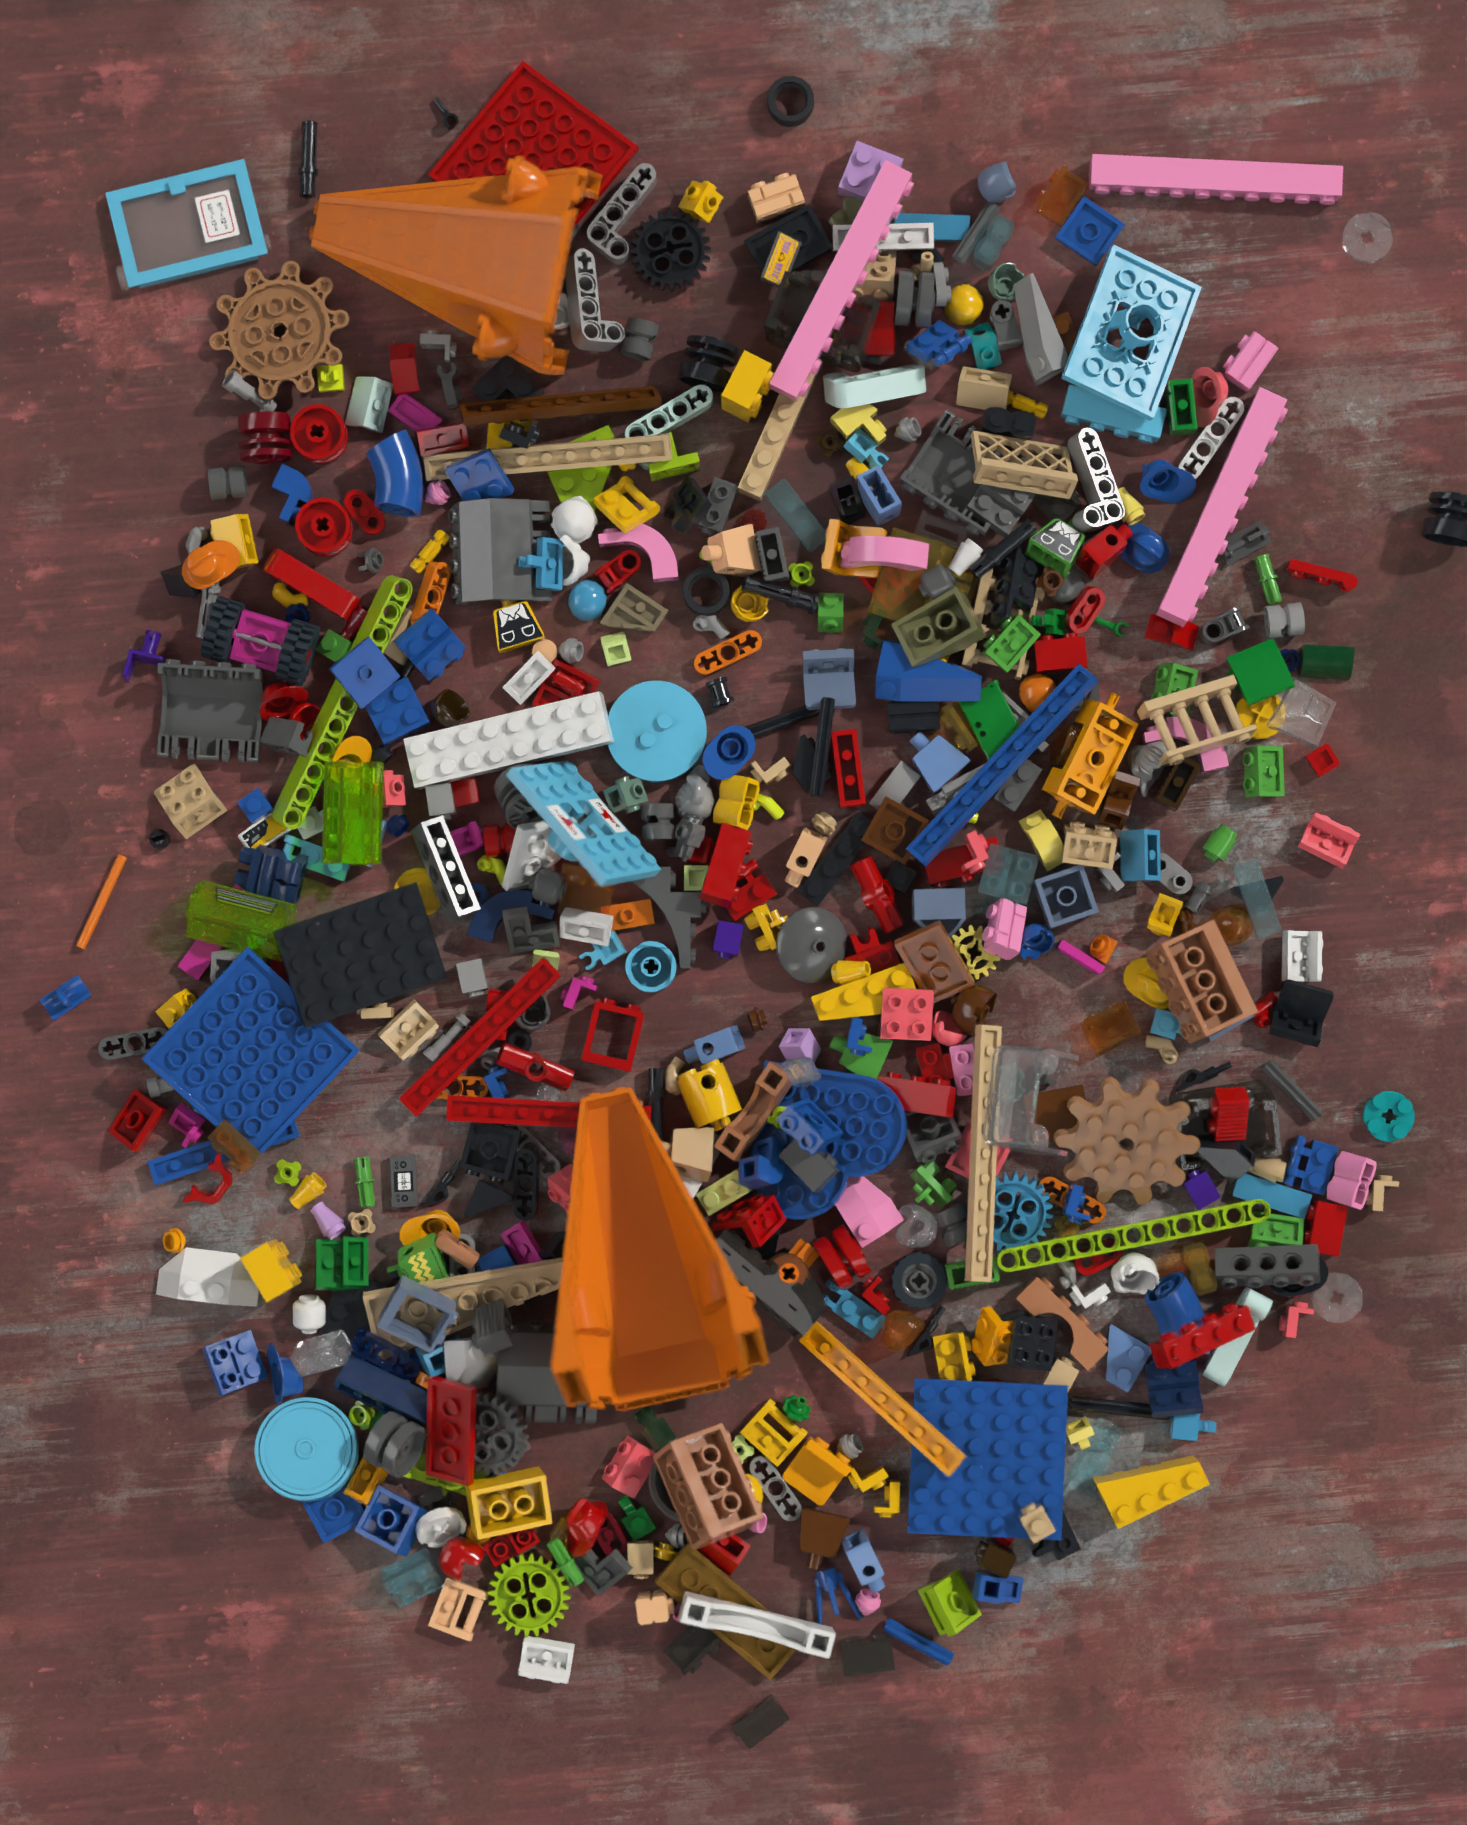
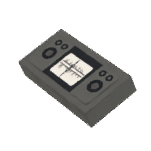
[390,1155,418,1207]

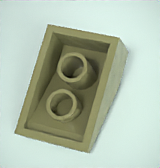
[891,586,987,668]

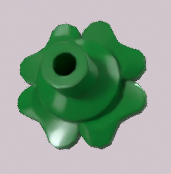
[782,1395,811,1423]

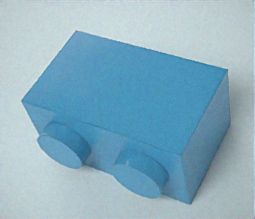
[1120,829,1161,882]

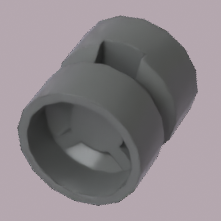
[620,317,659,361]
[208,465,249,501]
[640,803,675,841]
[933,1203,968,1248]

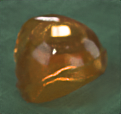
[1050,723,1082,767]
[1209,905,1253,946]
[881,1309,925,1353]

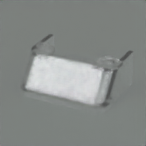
[983,1045,1079,1157]

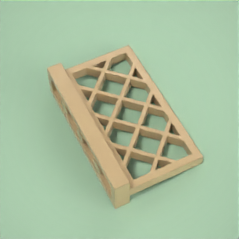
[971,431,1078,499]

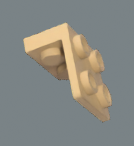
[154,764,228,839]
[1062,821,1117,869]

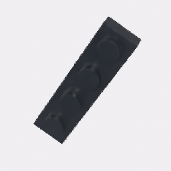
[797,811,871,907]

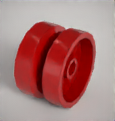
[290,404,349,465]
[295,497,353,558]
[813,1224,872,1290]

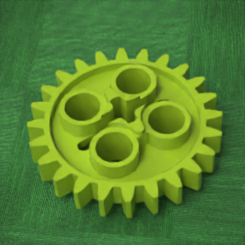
[488,1552,571,1637]

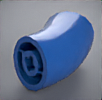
[366,429,423,518]
[1144,1271,1210,1354]

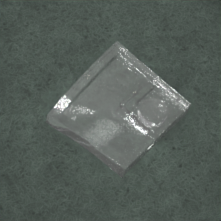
[1266,679,1337,748]

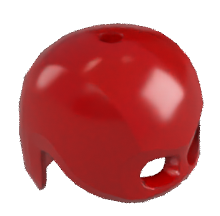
[439,1536,485,1581]

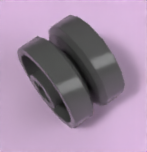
[894,269,936,328]
[364,1412,426,1478]

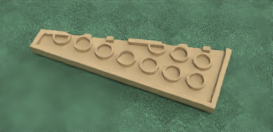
[363,1258,563,1363]

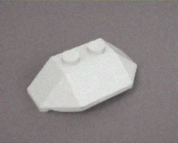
[156,1247,259,1306]

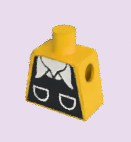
[493,601,546,654]

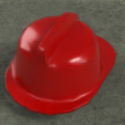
[259,681,309,721]
[566,1498,607,1557]

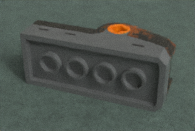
[715,1229,827,1340]

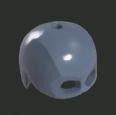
[977,161,1016,203]

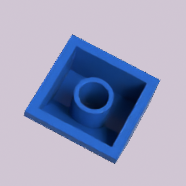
[354,1485,430,1557]

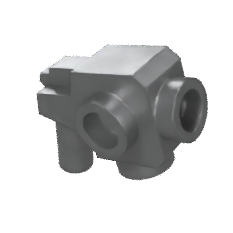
[666,815,705,862]

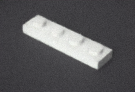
[833,223,934,252]

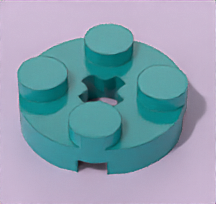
[1362,1091,1415,1142]

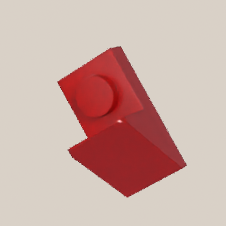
[389,342,420,395]
[1144,613,1199,651]

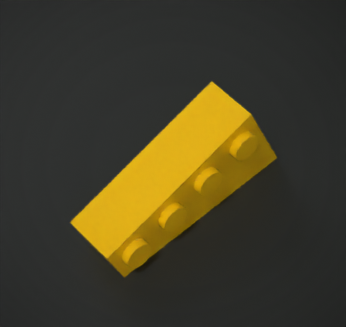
[810,963,916,1021]
[1092,1455,1210,1529]

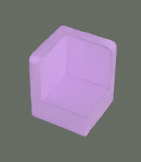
[779,1028,821,1068]

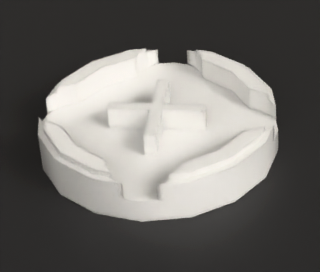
[415,1507,466,1548]

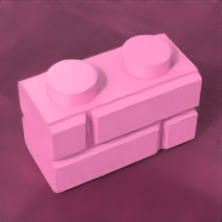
[1223,332,1279,393]
[982,898,1027,960]

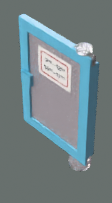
[105,159,272,291]

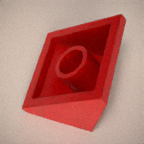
[108,1088,168,1152]

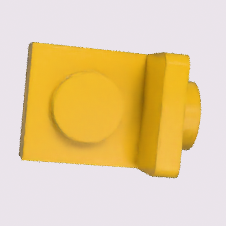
[874,1479,900,1517]

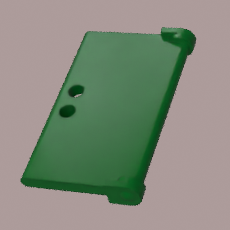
[958,680,1020,760]

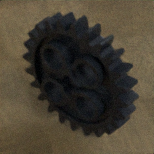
[630,209,711,292]

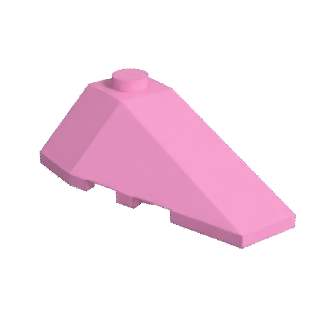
[835,1177,904,1248]

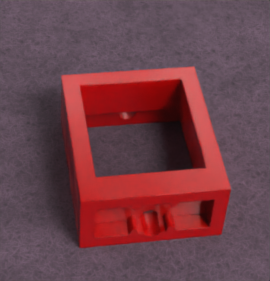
[581,998,645,1072]

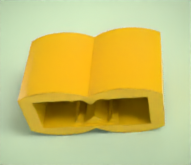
[713,775,760,830]

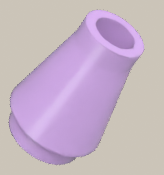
[310,1202,346,1240]

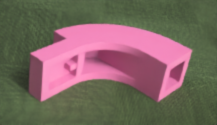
[598,524,679,582]
[841,536,929,571]
[1141,717,1229,773]

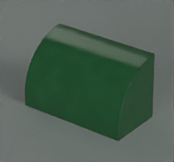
[1299,644,1355,680]

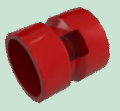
[483,823,516,858]

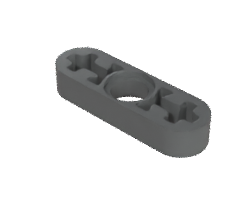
[98,1027,168,1060]

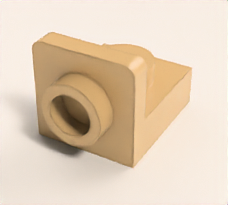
[356,1003,394,1019]
[1018,1502,1056,1544]

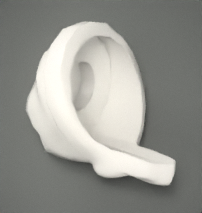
[560,535,590,586]

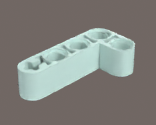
[823,364,926,408]
[625,385,713,470]
[1201,1287,1273,1387]

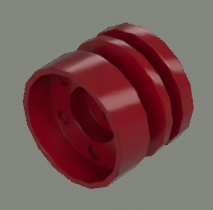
[238,411,293,465]

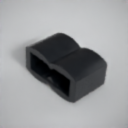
[982,407,1036,440]

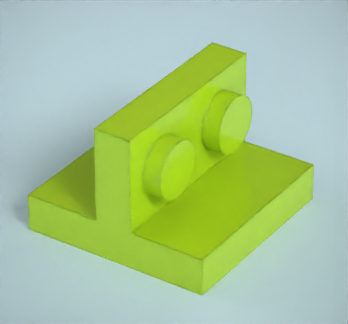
[648,432,700,482]
[918,1569,982,1637]

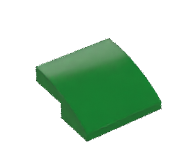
[1226,638,1295,706]
[315,1236,369,1290]

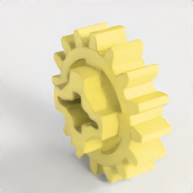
[951,925,1001,980]

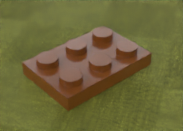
[894,920,975,1003]

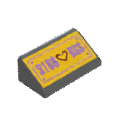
[760,231,802,290]

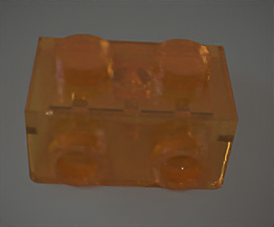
[1035,165,1089,228]
[1081,1001,1142,1057]
[207,1120,261,1173]

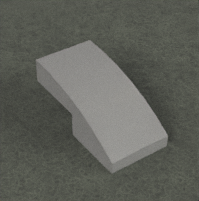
[869,760,921,810]

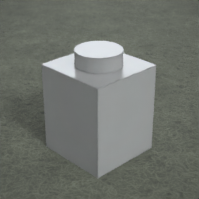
[425,782,456,820]
[456,958,489,998]

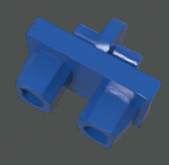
[40,975,92,1021]

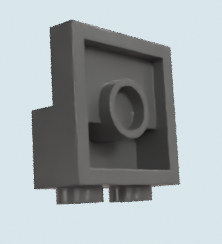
[964,484,1036,538]
[905,1111,964,1163]

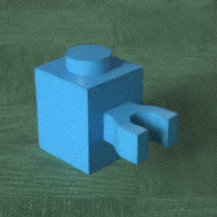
[415,1335,461,1377]
[1169,1413,1217,1441]

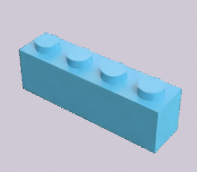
[1060,384,1167,444]

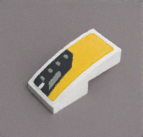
[237,812,294,849]

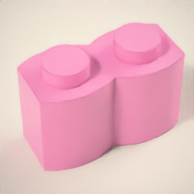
[1327,1151,1376,1210]

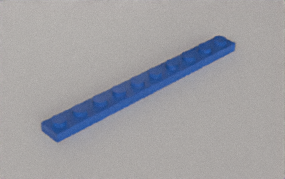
[906,664,1099,867]

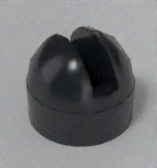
[149,829,170,850]

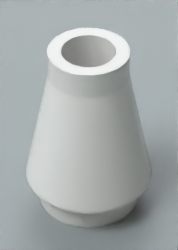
[948,538,984,577]

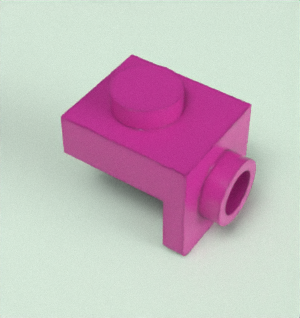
[450,821,484,856]
[560,975,598,1010]
[168,1103,206,1149]

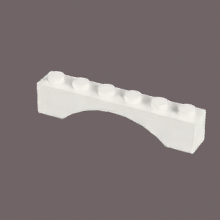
[678,1591,836,1658]

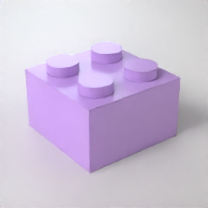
[838,141,903,203]

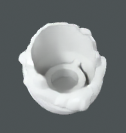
[551,496,598,543]
[1111,1252,1160,1295]

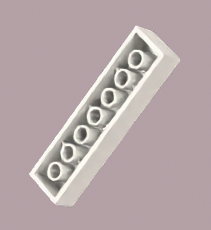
[403,691,614,790]

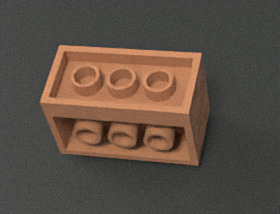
[1146,920,1258,1044]
[652,1423,763,1551]

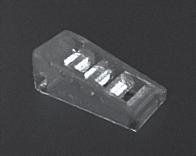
[781,1057,821,1088]

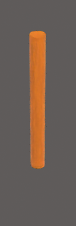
[76,854,127,950]

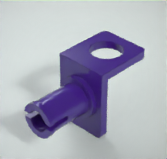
[122,630,165,683]

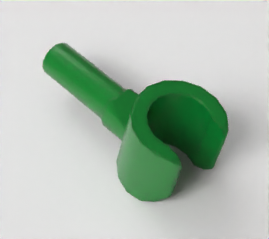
[1093,617,1129,637]

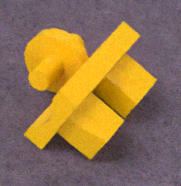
[744,904,788,951]

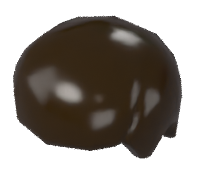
[431,689,470,728]

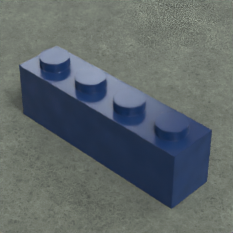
[333,1354,428,1430]

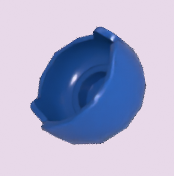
[1019,923,1055,960]

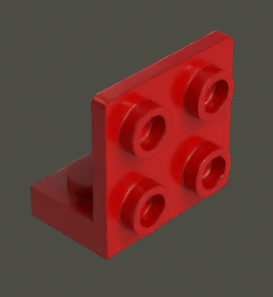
[710,1194,787,1248]

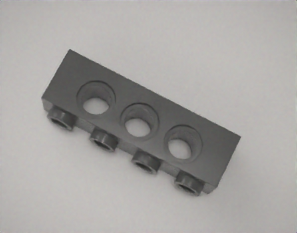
[411,816,480,924]
[1215,1244,1320,1289]

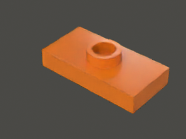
[601,899,655,931]

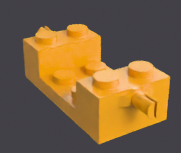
[1042,692,1139,819]

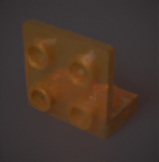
[557,863,615,915]

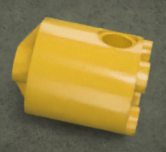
[677,1059,742,1132]

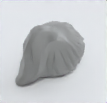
[1127,741,1170,797]
[675,765,715,821]

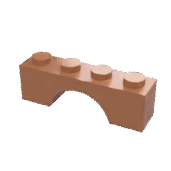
[714,1062,797,1161]
[1014,1275,1110,1371]

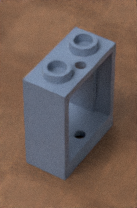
[377,1275,458,1353]

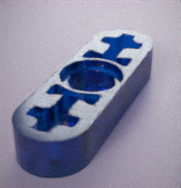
[352,1330,420,1379]

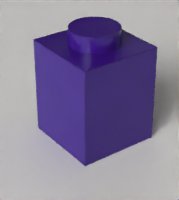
[713,921,744,959]
[1182,1169,1221,1210]

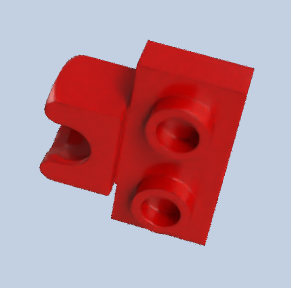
[844,926,900,981]
[915,1042,954,1087]

